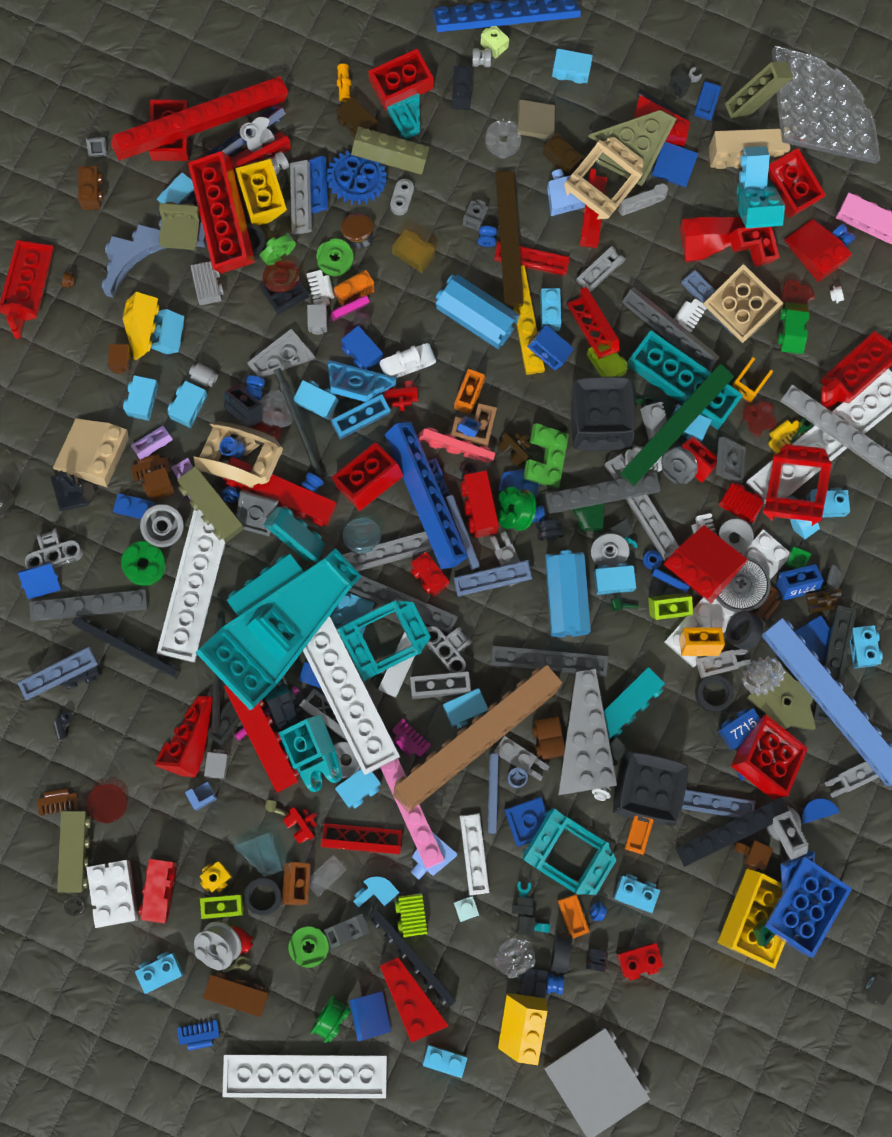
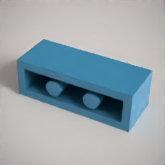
[331,394,391,440]

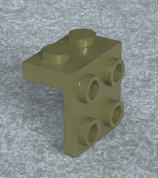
[159,202,200,250]

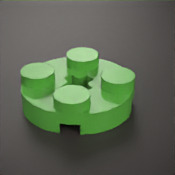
[259,233,296,265]
[316,239,354,276]
[288,926,329,968]

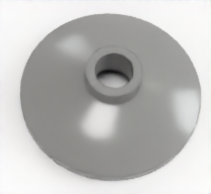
[591,533,629,568]

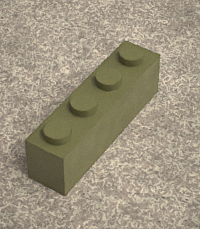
[725,61,794,119]
[351,126,429,175]
[177,466,244,543]
[57,811,91,893]

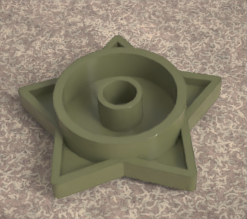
[747,664,816,730]

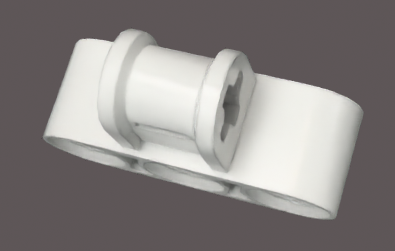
[379,343,436,378]

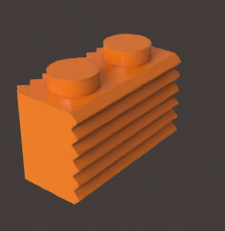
[334,270,375,306]
[454,369,485,415]

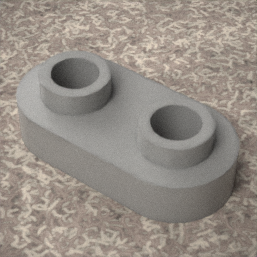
[390,179,414,216]

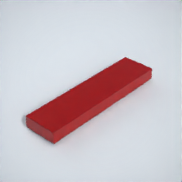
[494,241,570,276]

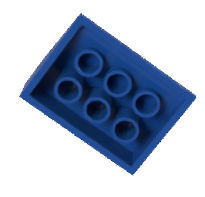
[764,857,852,958]

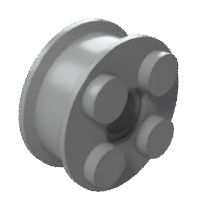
[140,505,183,547]
[194,922,242,970]

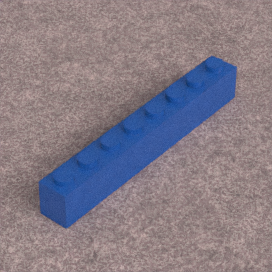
[385,422,468,569]

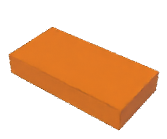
[624,816,654,855]
[558,894,590,939]

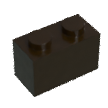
[336,96,378,139]
[543,133,583,176]

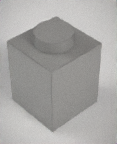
[307,304,327,335]
[204,749,229,779]

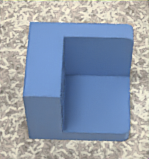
[185,782,217,811]

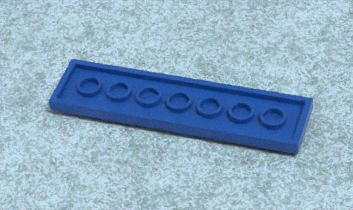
[433,0,580,32]

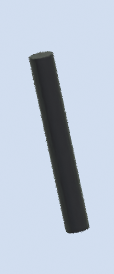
[637,89,687,119]

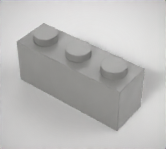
[410,672,471,699]

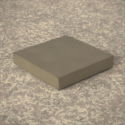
[517,100,555,140]

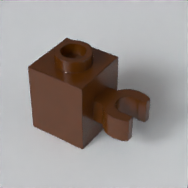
[734,841,773,872]

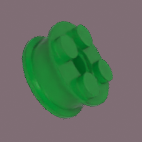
[496,487,536,531]
[121,541,166,586]
[310,994,351,1043]

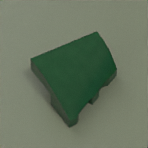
[572,503,604,533]

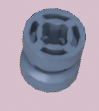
[507,767,528,789]

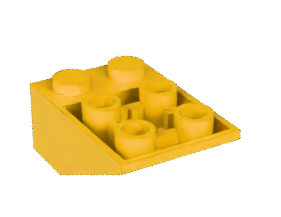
[122,292,159,360]

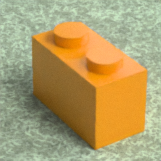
[679,627,725,656]

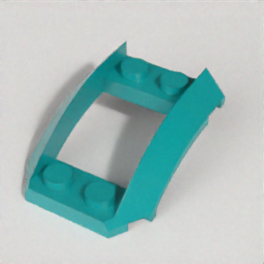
[337,600,430,682]
[522,808,617,895]

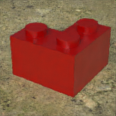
[729,227,780,267]

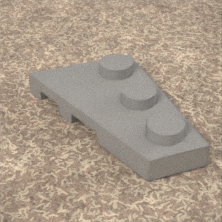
[247,329,315,378]

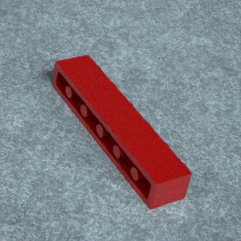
[222,457,337,527]
[224,685,300,793]

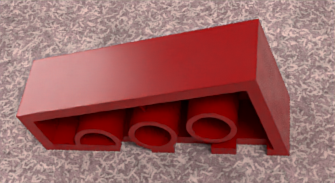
[380,957,449,1043]

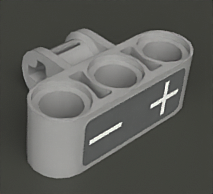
[25,528,83,568]
[427,626,472,673]

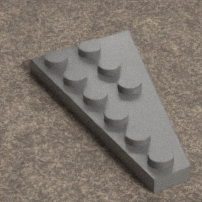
[558,669,617,795]

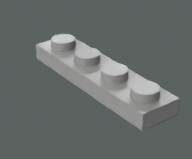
[290,160,312,235]

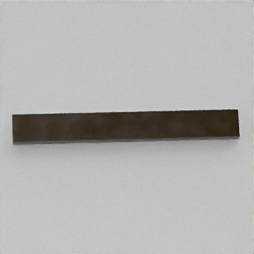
[495,171,523,307]

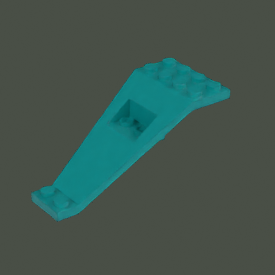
[195,548,362,710]

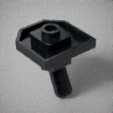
[51,470,95,511]

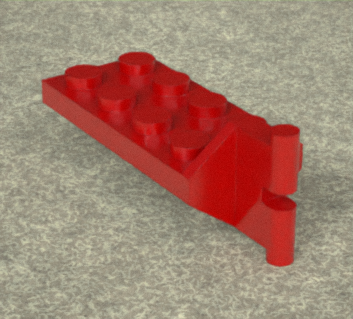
[0,240,55,339]
[821,331,892,410]

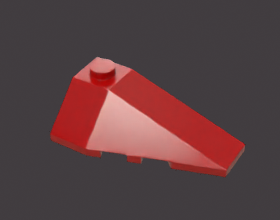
[679,217,745,262]
[154,696,213,777]

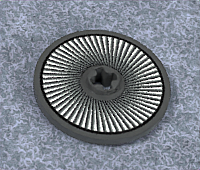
[716,556,771,613]

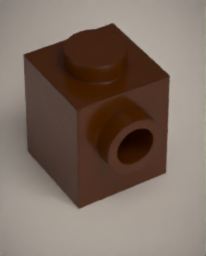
[108,344,131,374]

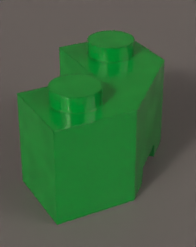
[777,302,810,354]

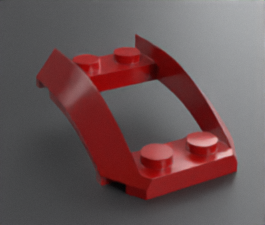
[763,444,832,526]

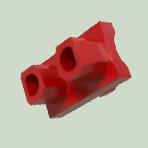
[383,381,418,412]
[283,807,318,844]

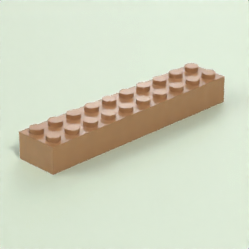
[393,665,562,813]

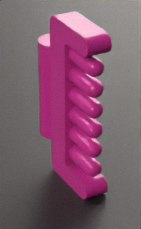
[392,719,430,757]

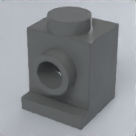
[463,200,488,231]

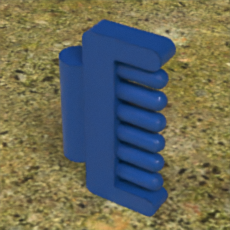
[177,1020,220,1050]

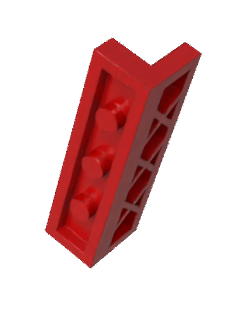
[231,132,291,178]
[579,169,607,248]
[567,287,619,359]
[321,823,402,855]

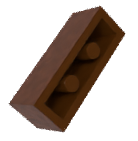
[203,972,270,1017]

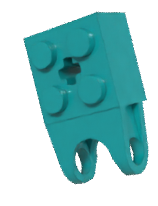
[737,180,785,228]
[279,714,342,792]

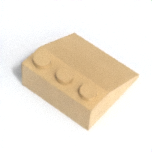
[703,264,783,343]
[53,419,129,488]

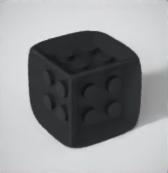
[571,377,635,451]
[613,751,689,827]

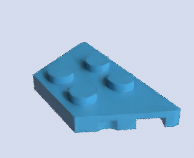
[328,360,396,402]

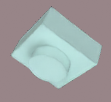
[454,896,479,922]

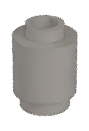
[189,362,219,387]

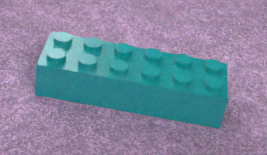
[627,331,743,430]

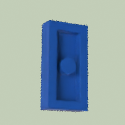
[113,493,156,519]

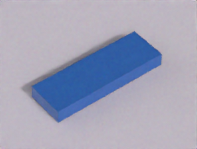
[307,156,328,214]

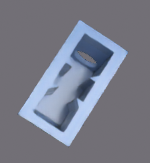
[547,169,585,216]
[411,831,458,879]

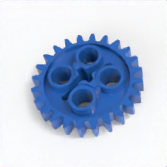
[327,150,387,205]

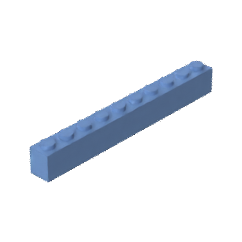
[762,618,892,786]

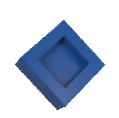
[457,416,482,438]

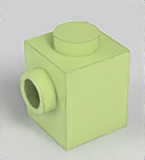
[481,26,509,59]

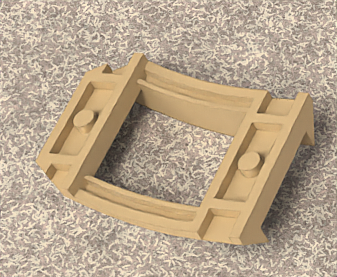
[564,137,644,219]
[194,421,283,488]

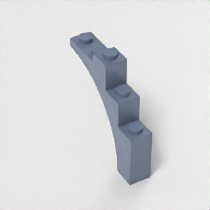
[102,219,207,297]

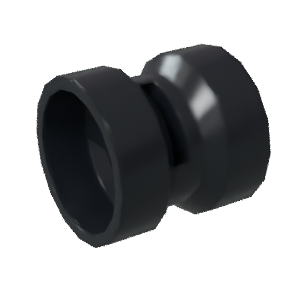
[585,949,608,972]

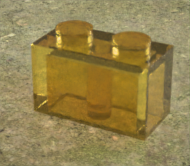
[392,229,435,273]

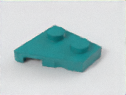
[387,93,420,140]

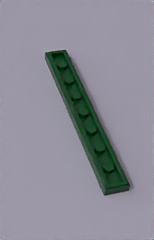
[619,364,734,486]

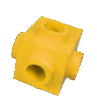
[200,861,232,893]

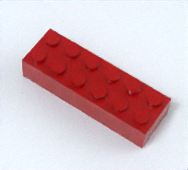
[188,151,255,274]

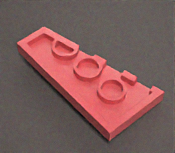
[417,428,495,463]

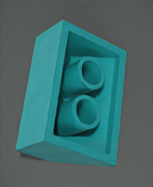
[263,507,325,563]

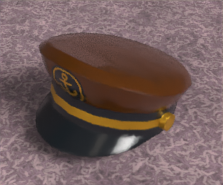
[341,212,373,248]

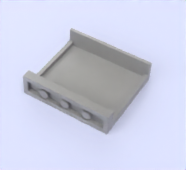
[543,1027,650,1137]

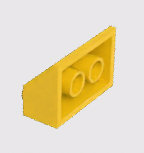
[235,159,287,226]
[498,993,547,1065]

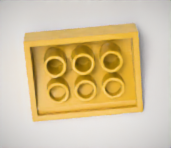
[717,869,785,969]

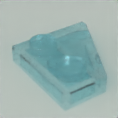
[234,832,284,877]

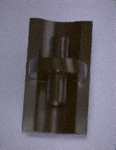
[497,432,532,466]
[806,589,844,613]

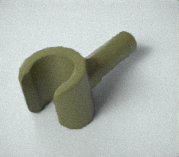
[265,800,289,816]
[222,956,251,973]

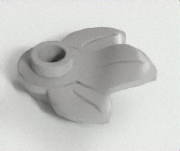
[240,117,275,153]

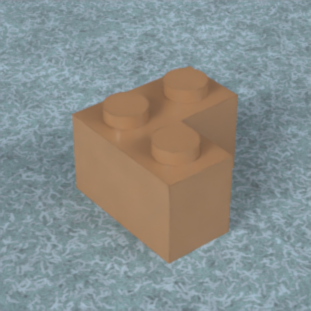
[451,403,497,447]

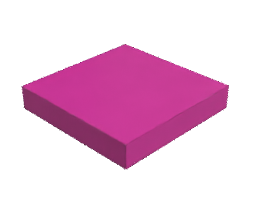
[330,296,370,321]

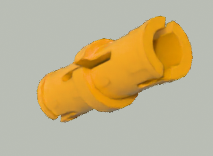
[337,64,351,102]

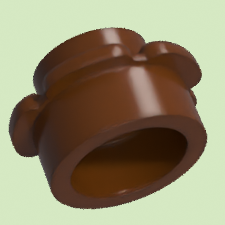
[61,271,75,289]

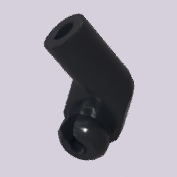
[53,711,72,740]

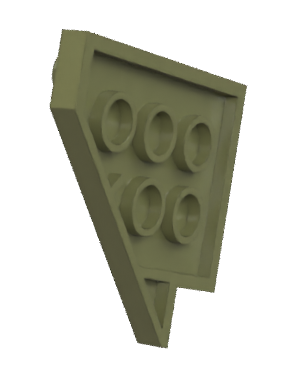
[588,110,677,186]

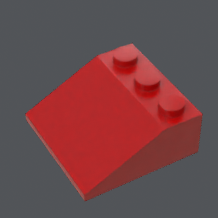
[664,525,748,604]
[731,714,808,799]

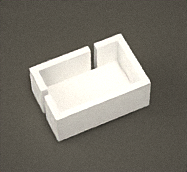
[86,860,139,928]

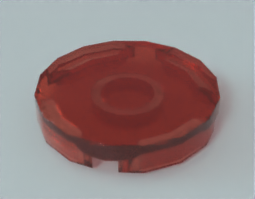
[262,261,300,292]
[87,784,127,823]

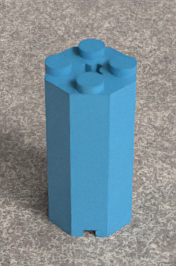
[435,274,520,349]
[545,550,591,637]

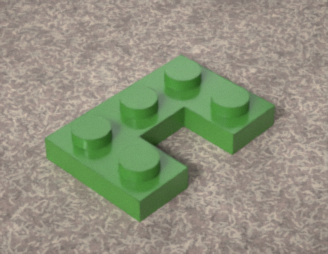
[523,423,569,489]

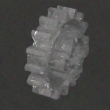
[742,656,785,696]

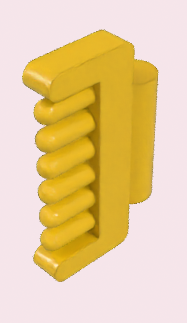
[768,420,806,455]

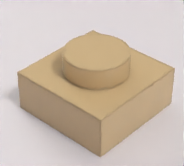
[235,435,260,456]

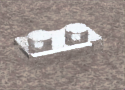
[309,855,347,897]

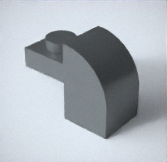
[324,914,370,949]

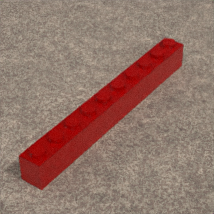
[111,76,288,161]

